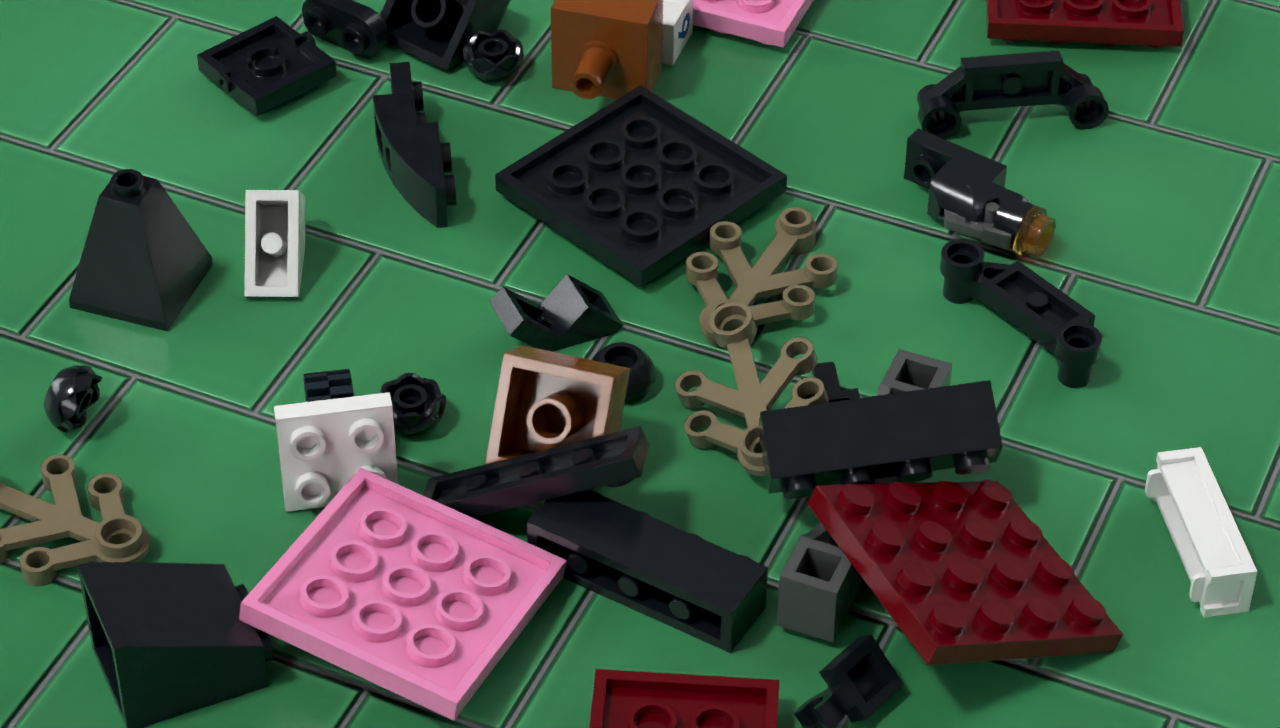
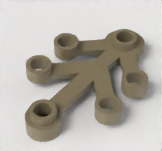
[686,207,837,349]
[675,302,829,476]
[0,454,150,586]

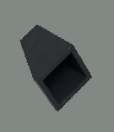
[78,562,274,728]

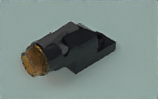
[904,128,1056,257]

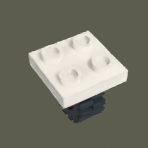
[274,369,399,512]

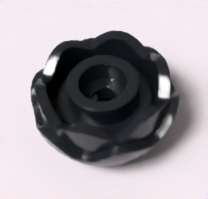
[463,29,524,82]
[591,342,656,403]
[44,365,102,432]
[380,373,446,436]

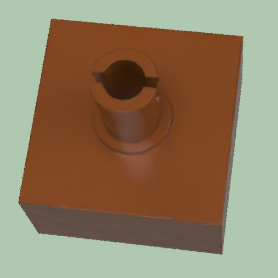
[551,0,663,99]
[485,345,631,489]

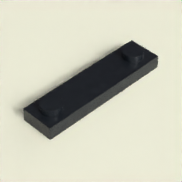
[423,426,649,518]

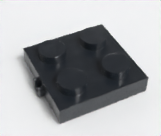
[197,16,337,116]

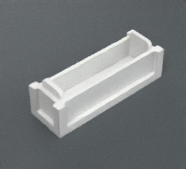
[1145,447,1257,618]

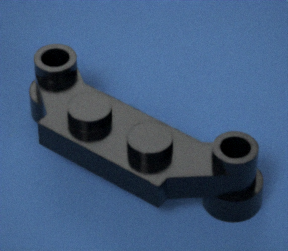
[917,51,1109,140]
[940,239,1102,388]

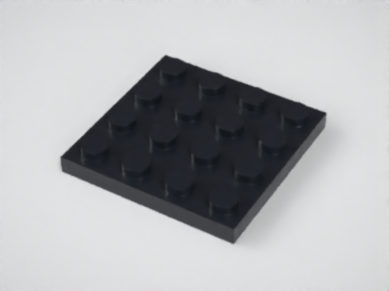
[495,85,787,287]

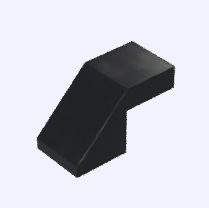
[490,274,623,352]

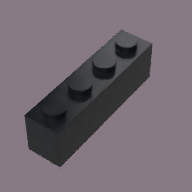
[758,380,1003,499]
[527,489,768,653]

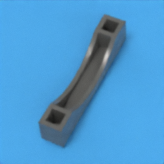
[777,349,952,642]

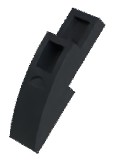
[373,62,456,228]

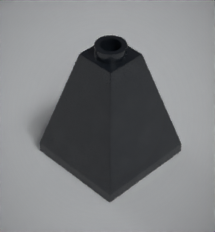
[69,169,213,332]

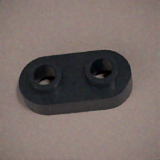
[302,0,390,58]

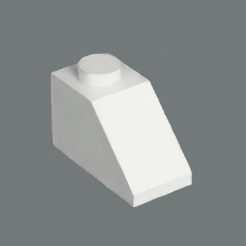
[244,190,306,297]

